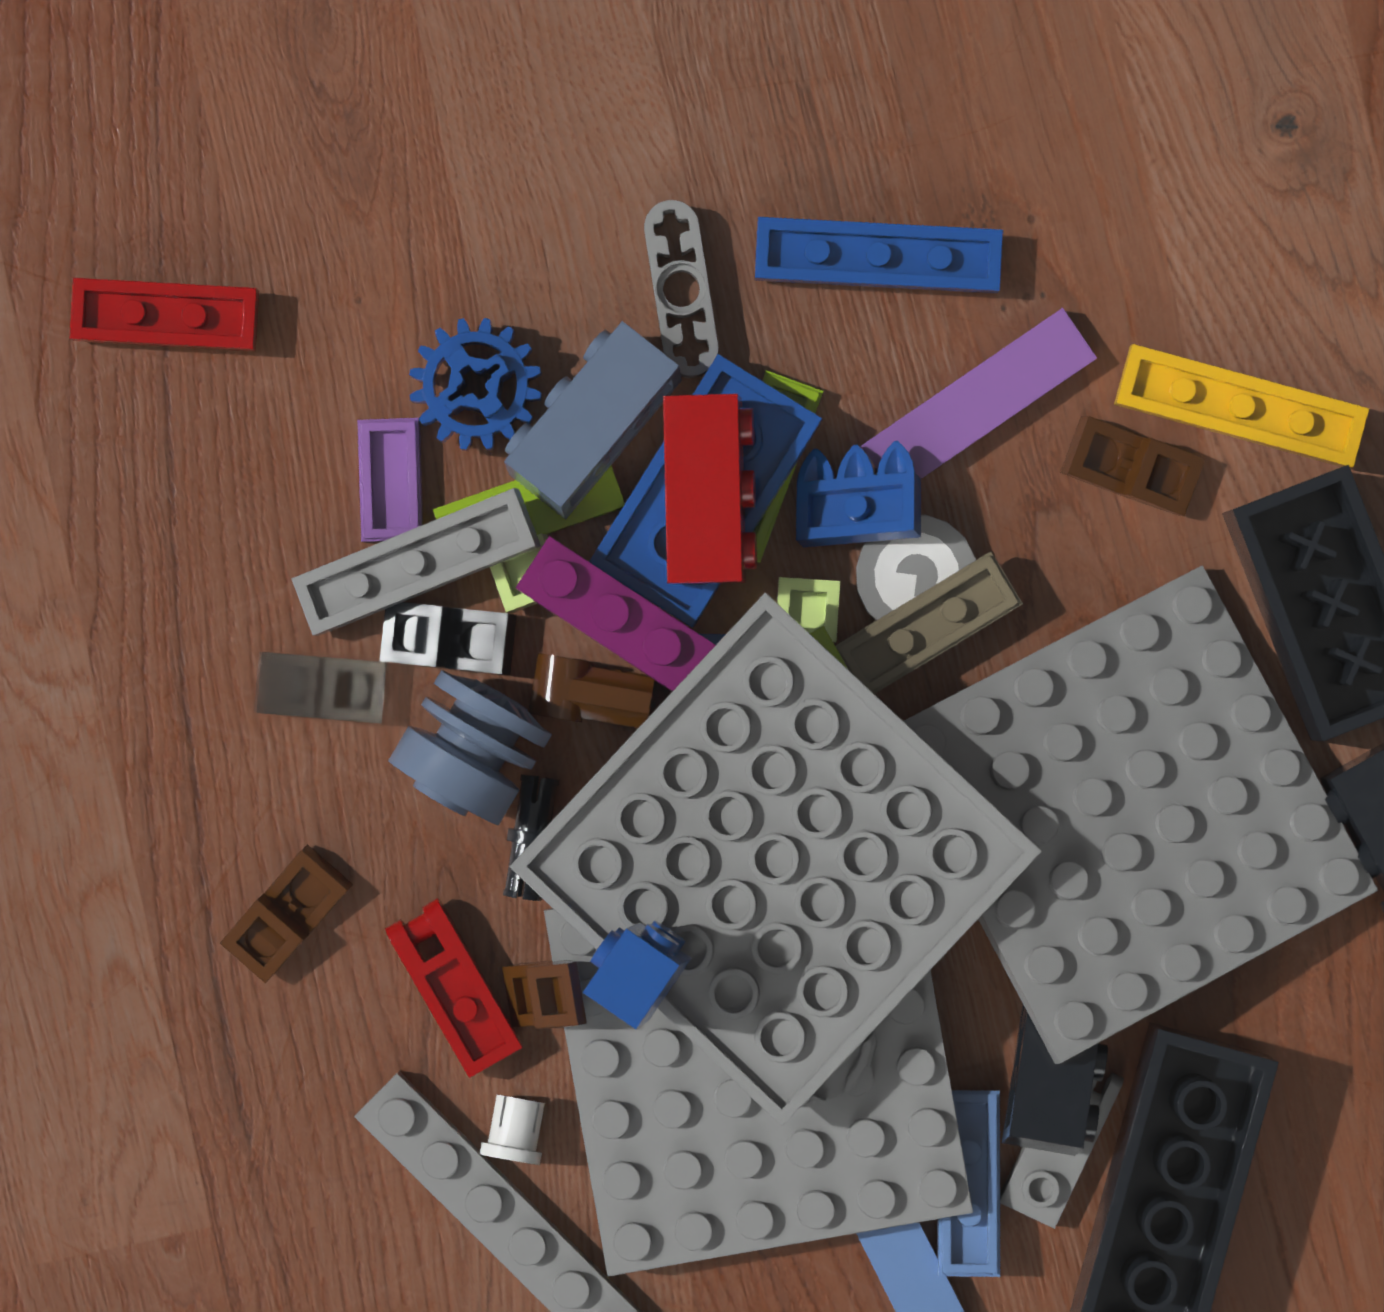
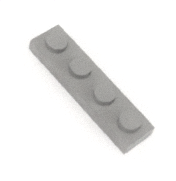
[292,488,541,636]

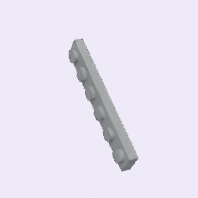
[354,1071,642,1312]

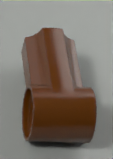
[528,653,655,728]

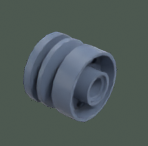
[388,670,552,825]

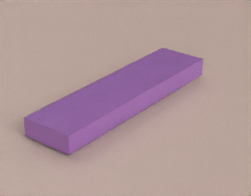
[860,308,1097,479]

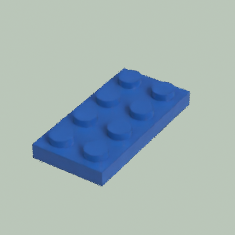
[589,354,823,628]

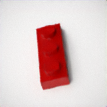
[69,278,259,351]

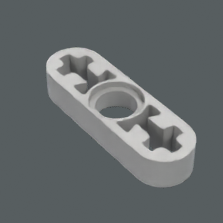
[644,200,718,378]

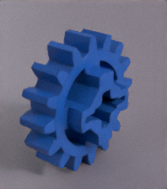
[409,318,542,451]

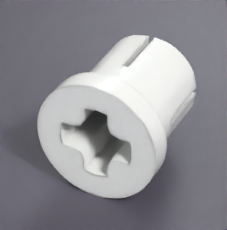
[480,1095,545,1165]

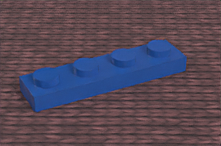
[754,217,1003,293]

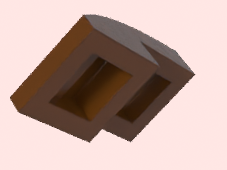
[1060,416,1205,517]
[220,844,353,983]
[502,960,587,1029]

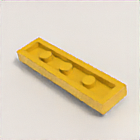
[1114,344,1370,469]

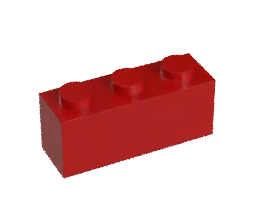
[663,394,757,584]

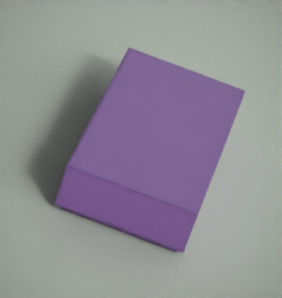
[357,418,423,543]

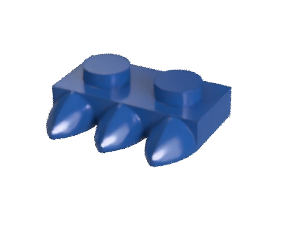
[796,441,921,547]

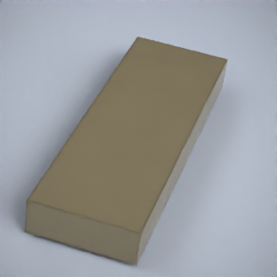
[835,552,1023,694]

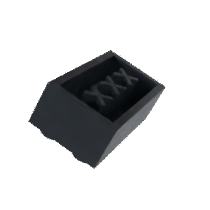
[1222,465,1384,741]

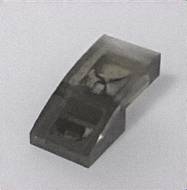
[254,652,387,723]

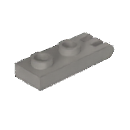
[1000,1073,1124,1229]

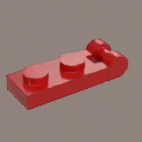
[385,898,523,1078]

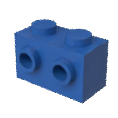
[583,921,692,1029]

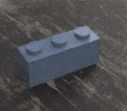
[504,321,682,520]

